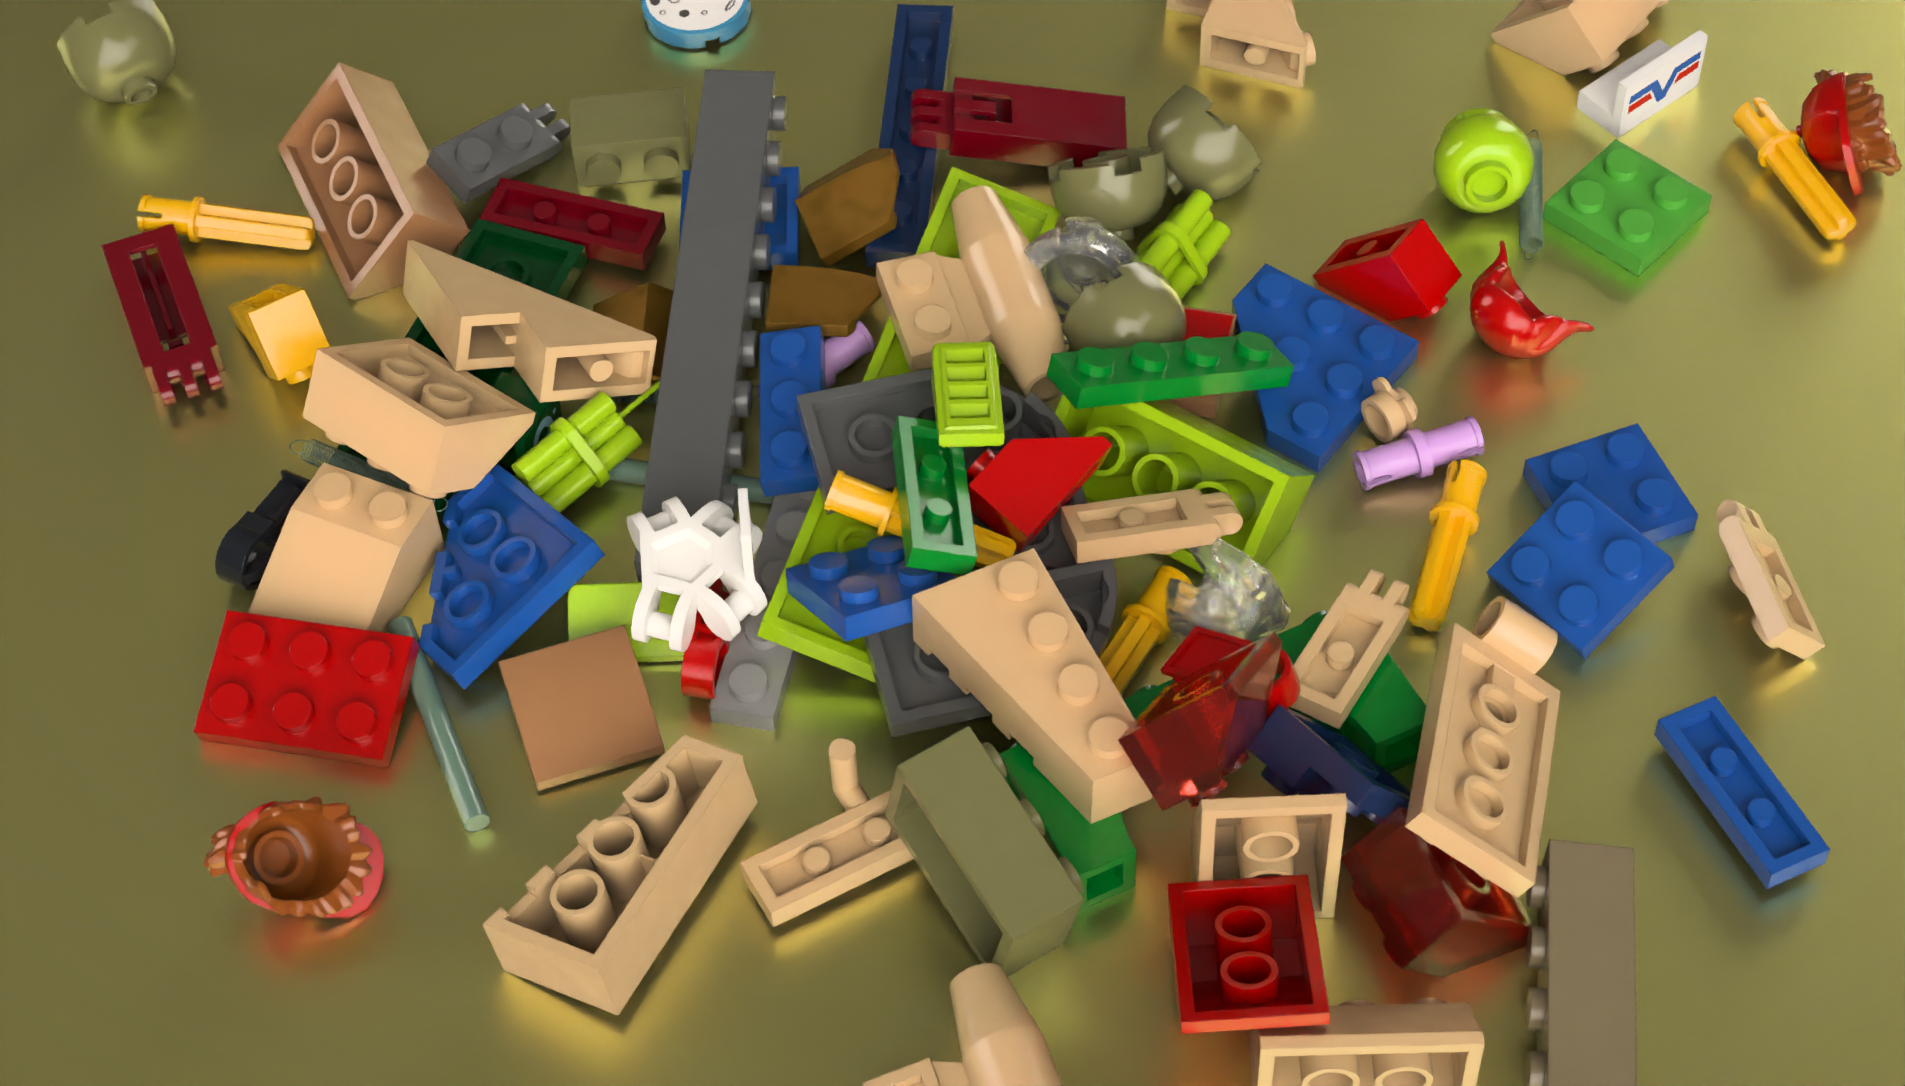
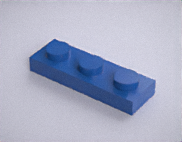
[760,325,826,497]
[1654,696,1830,889]

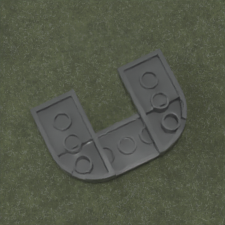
[797,369,1117,737]

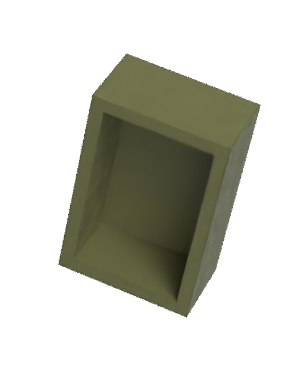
[885,726,1084,976]

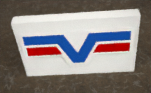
[1576,30,1708,138]

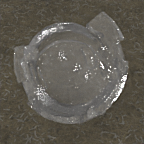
[1024,216,1139,345]
[1165,538,1291,642]

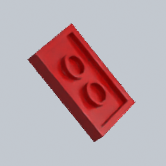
[193,610,419,768]

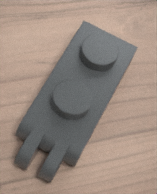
[426,103,570,203]

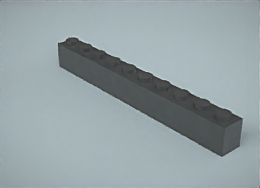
[634,69,788,582]

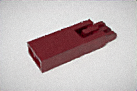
[910,77,1127,168]
[101,224,225,406]

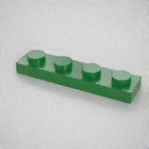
[1046,331,1294,409]

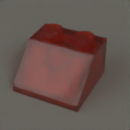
[1118,631,1282,811]
[1341,807,1535,978]

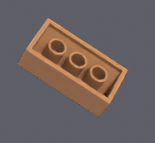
[277,62,469,301]

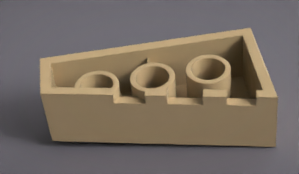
[912,548,1156,824]
[482,735,758,1016]

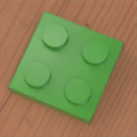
[1543,139,1712,277]

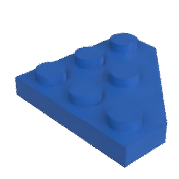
[1232,263,1419,473]
[419,464,605,690]

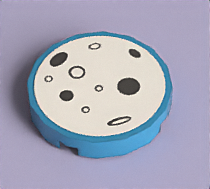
[641,0,752,49]

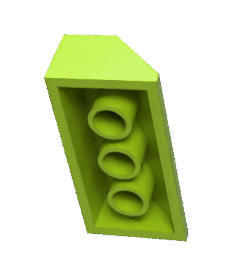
[1055,395,1315,592]

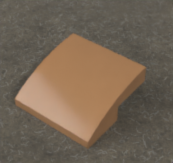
[498,625,665,791]

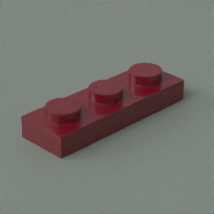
[479,177,666,271]

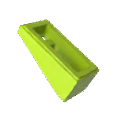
[932,342,1005,447]

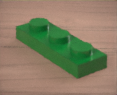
[891,415,977,575]

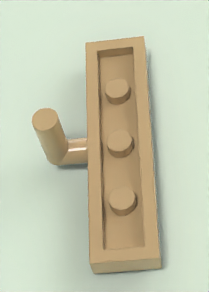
[740,738,914,928]

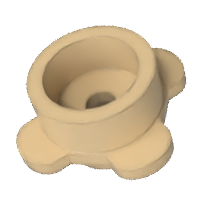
[1361,377,1418,443]

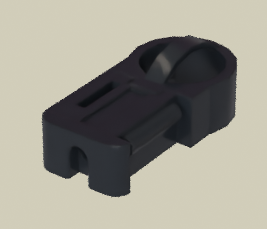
[215,469,310,591]

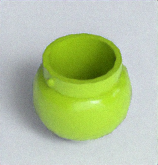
[1433,108,1534,213]

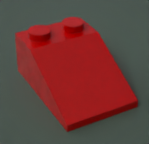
[1167,874,1330,1034]

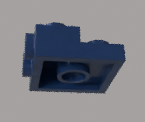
[1247,705,1411,830]

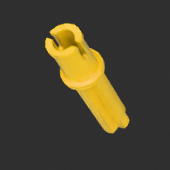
[1733,97,1856,241]
[137,194,316,251]
[1408,459,1487,632]
[823,470,1016,568]
[1099,565,1193,695]

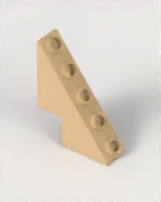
[1166,0,1316,89]
[403,240,657,403]

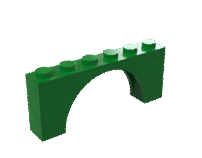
[999,611,1426,911]

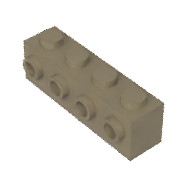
[1524,839,1637,1086]

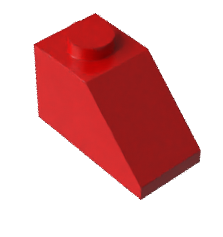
[1312,218,1462,322]
[966,436,1113,554]

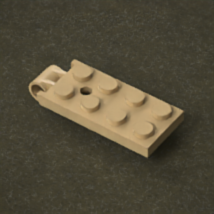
[1405,596,1561,898]

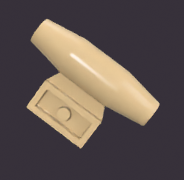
[876,186,1066,402]
[862,963,1063,1086]

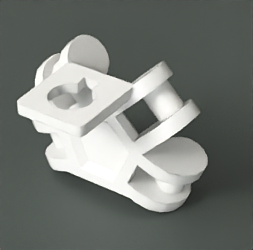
[627,488,768,652]

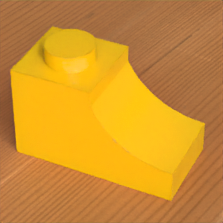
[227,283,330,384]

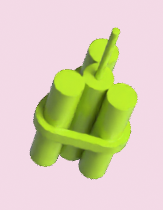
[1133,189,1231,300]
[511,380,660,513]

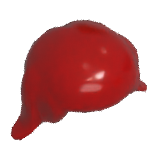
[1469,240,1594,359]

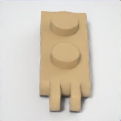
[1061,489,1243,564]
[1717,499,1825,660]
[1291,569,1410,729]

